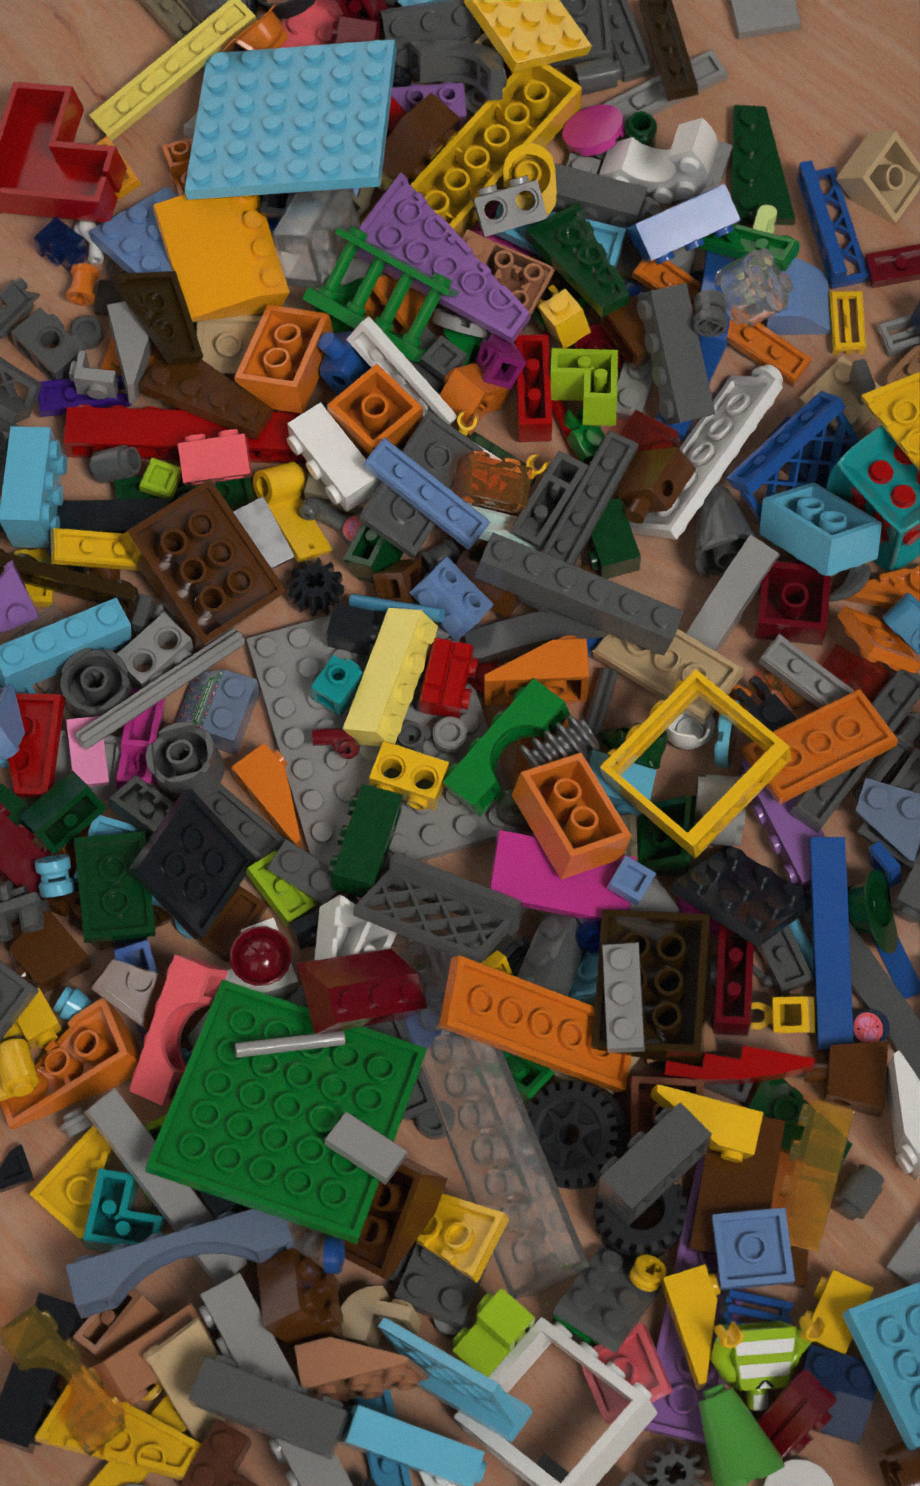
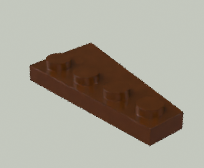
[139,354,273,440]

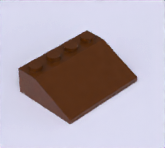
[120,479,287,652]

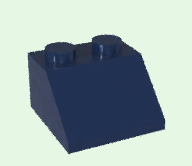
[800,1344,877,1445]

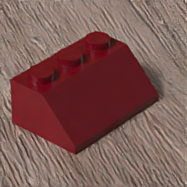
[297,949,428,1035]

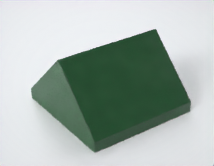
[637,794,696,878]

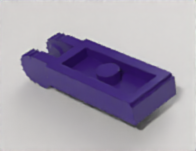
[38,375,132,417]

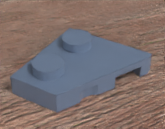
[855,778,920,863]

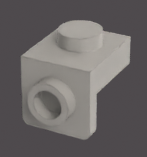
[70,350,119,399]

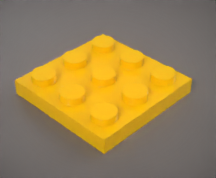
[463,0,592,72]

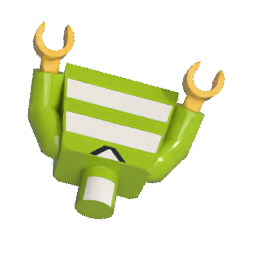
[710,1315,827,1410]

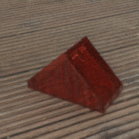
[620,409,679,451]

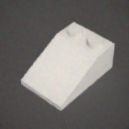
[886,1050,920,1181]

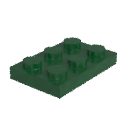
[74,831,156,943]

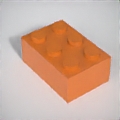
[512,753,632,880]

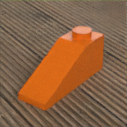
[231,743,302,849]

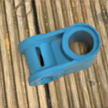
[882,593,920,655]

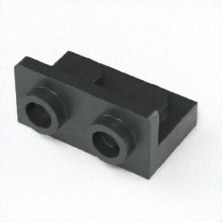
[107,775,174,838]

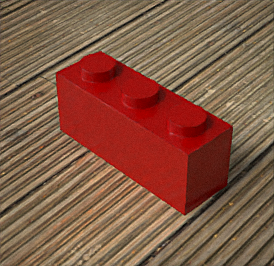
[515,334,553,442]

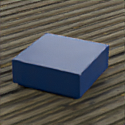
[869,841,901,888]

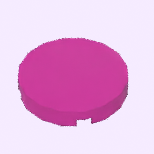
[562,104,625,156]

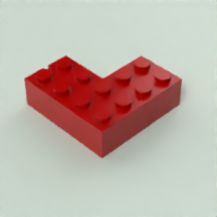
[0,82,127,223]

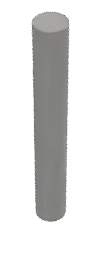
[235,1030,345,1058]

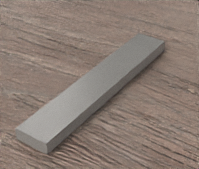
[84,1088,248,1286]

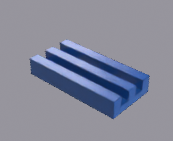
[720,1289,793,1325]

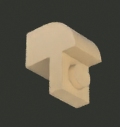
[340,1286,422,1349]

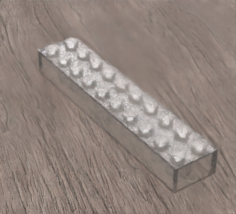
[399,934,590,1299]

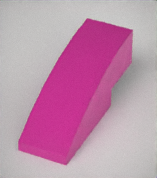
[116,689,166,791]

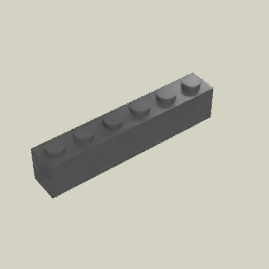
[474,532,684,656]

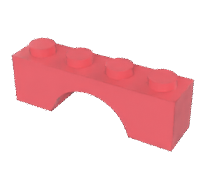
[129,954,228,1106]

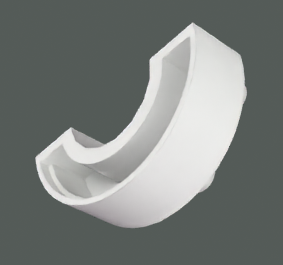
[599,118,718,204]

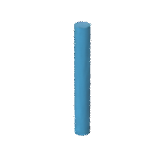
[349,594,445,622]

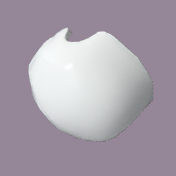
[665,712,715,750]

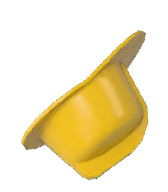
[503,143,557,216]

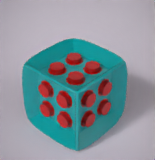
[826,425,920,572]

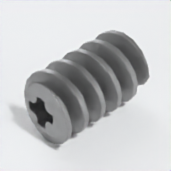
[520,713,600,768]

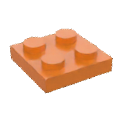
[837,606,920,674]

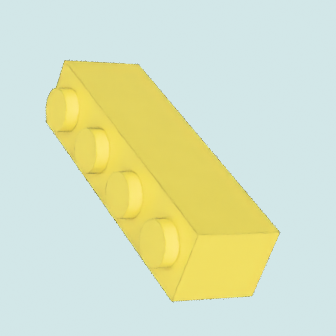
[343,608,438,747]

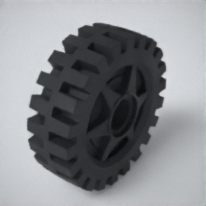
[519,1081,630,1189]

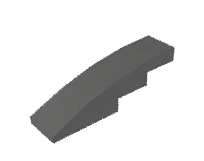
[464,609,607,664]

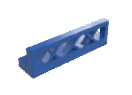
[796,160,870,289]

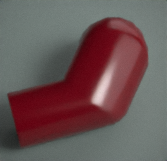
[312,728,359,759]

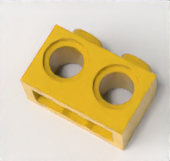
[369,741,449,811]

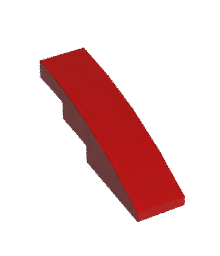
[664,1045,815,1084]

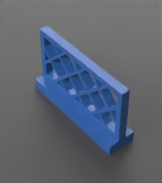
[726,391,860,524]

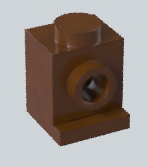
[372,559,424,603]

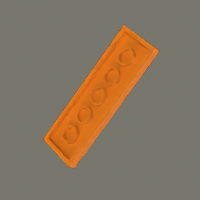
[439,955,631,1093]

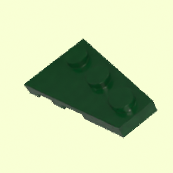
[748,1078,852,1179]

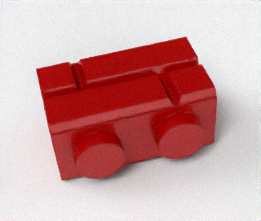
[419,638,479,719]

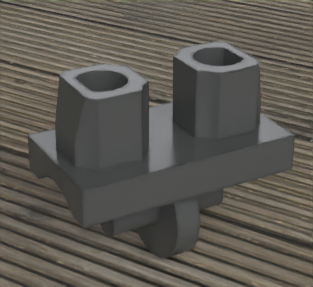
[0,880,50,943]

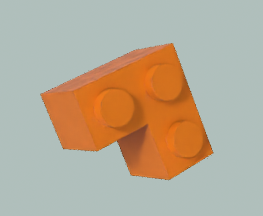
[439,362,516,439]

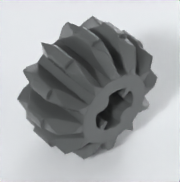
[642,1442,706,1486]

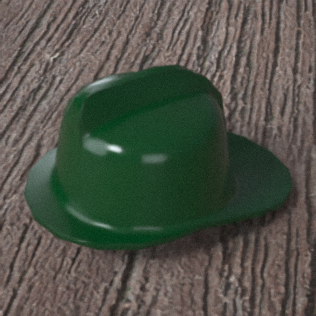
[847,870,898,954]

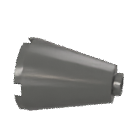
[694,485,756,580]

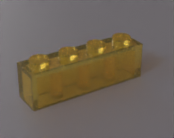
[780,1098,855,1252]

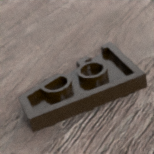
[111,271,203,365]

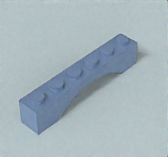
[65,1209,295,1318]

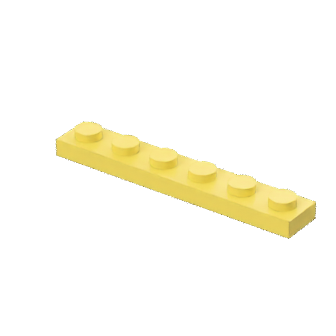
[89,0,257,141]

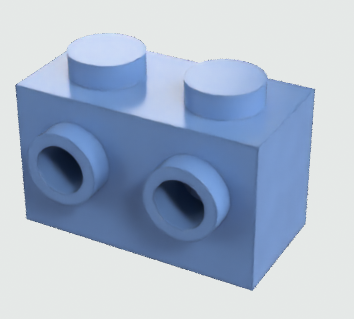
[409,556,494,641]

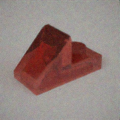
[822,644,891,704]

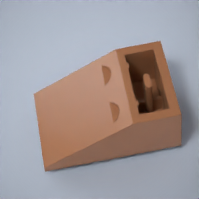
[462,229,556,317]
[295,1337,429,1406]

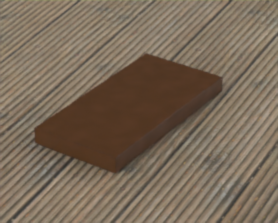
[689,1117,785,1256]

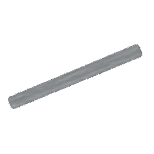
[75,629,245,750]

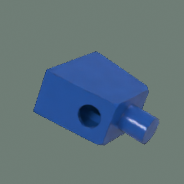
[318,331,371,396]

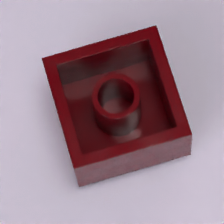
[755,561,831,645]

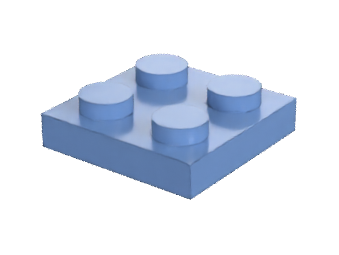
[711,1208,795,1290]

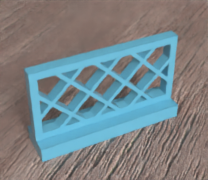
[378,1317,533,1443]

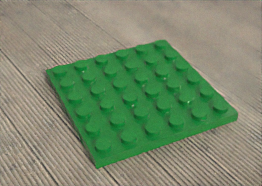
[145,979,427,1244]

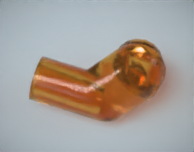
[760,671,806,710]

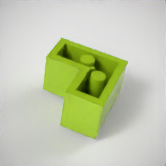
[551,348,618,426]
[451,1288,535,1377]

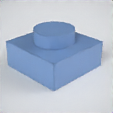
[606,855,656,906]

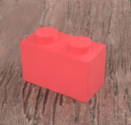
[178,429,253,487]

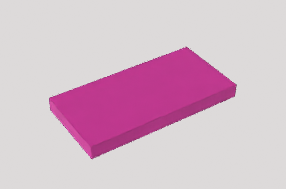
[489,830,637,922]

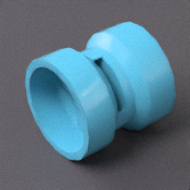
[35,854,75,897]

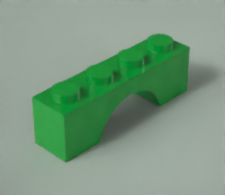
[443,678,570,817]

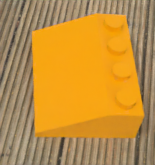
[153,194,290,322]

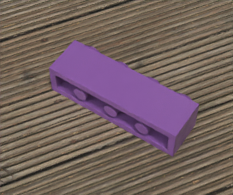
[737,760,825,891]

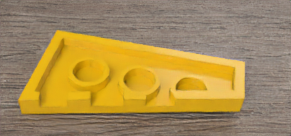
[861,372,920,471]
[35,1374,202,1481]

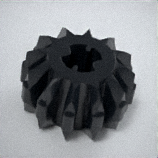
[287,558,344,617]

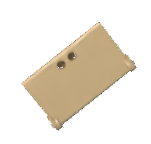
[143,1318,226,1443]

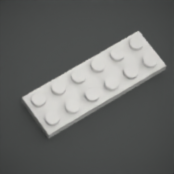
[629,375,783,539]

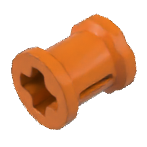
[66,263,100,306]

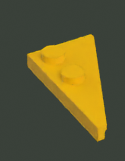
[29,1125,112,1242]

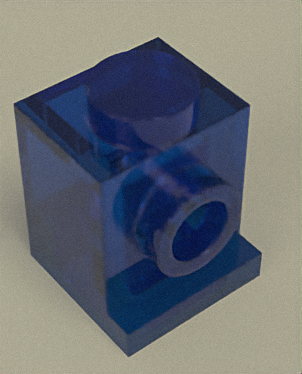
[34,217,88,272]

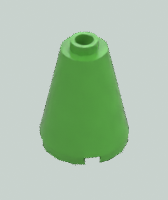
[698,1383,785,1486]

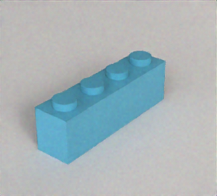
[0,597,131,692]

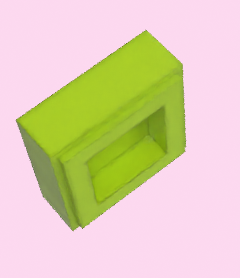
[139,458,182,501]

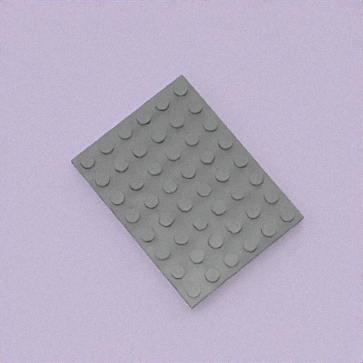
[246,600,521,873]

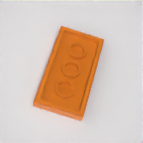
[742,689,898,805]

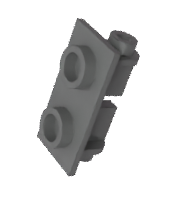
[0,277,40,339]

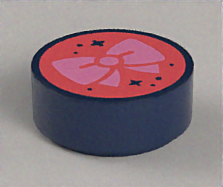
[853,1009,890,1043]

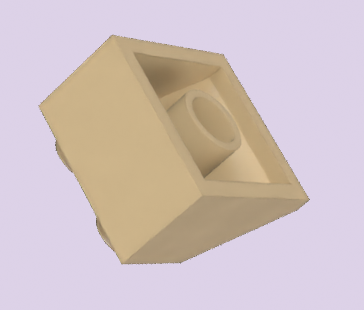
[836,131,920,223]

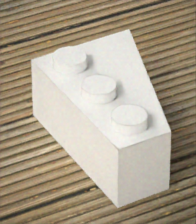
[314,894,397,961]

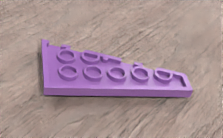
[355,172,530,344]

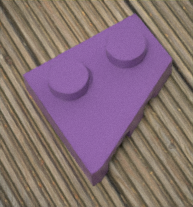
[0,560,39,634]

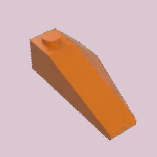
[0,997,142,1130]

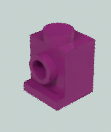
[476,334,527,389]

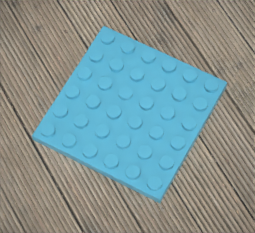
[184,39,397,200]

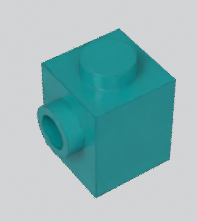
[311,655,363,717]

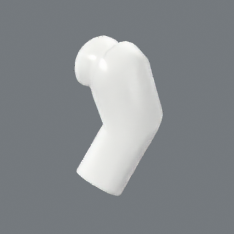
[74,220,105,264]

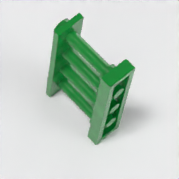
[302,226,459,362]

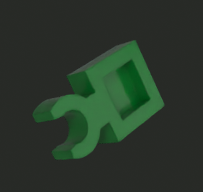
[563,408,605,464]

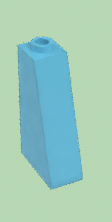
[338,1405,487,1486]

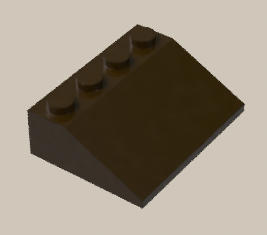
[592,909,711,1065]

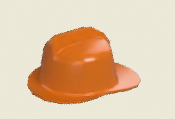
[222,4,288,52]

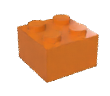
[327,364,423,459]

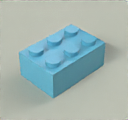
[0,426,68,548]
[759,482,882,576]

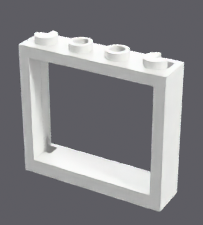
[453,1317,658,1486]

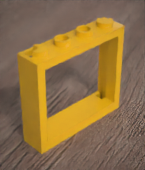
[600,669,791,859]

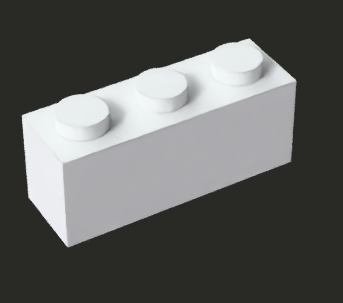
[287,402,379,512]

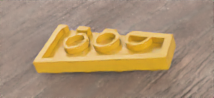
[415,1193,509,1283]

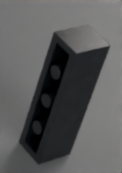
[0,1292,87,1454]

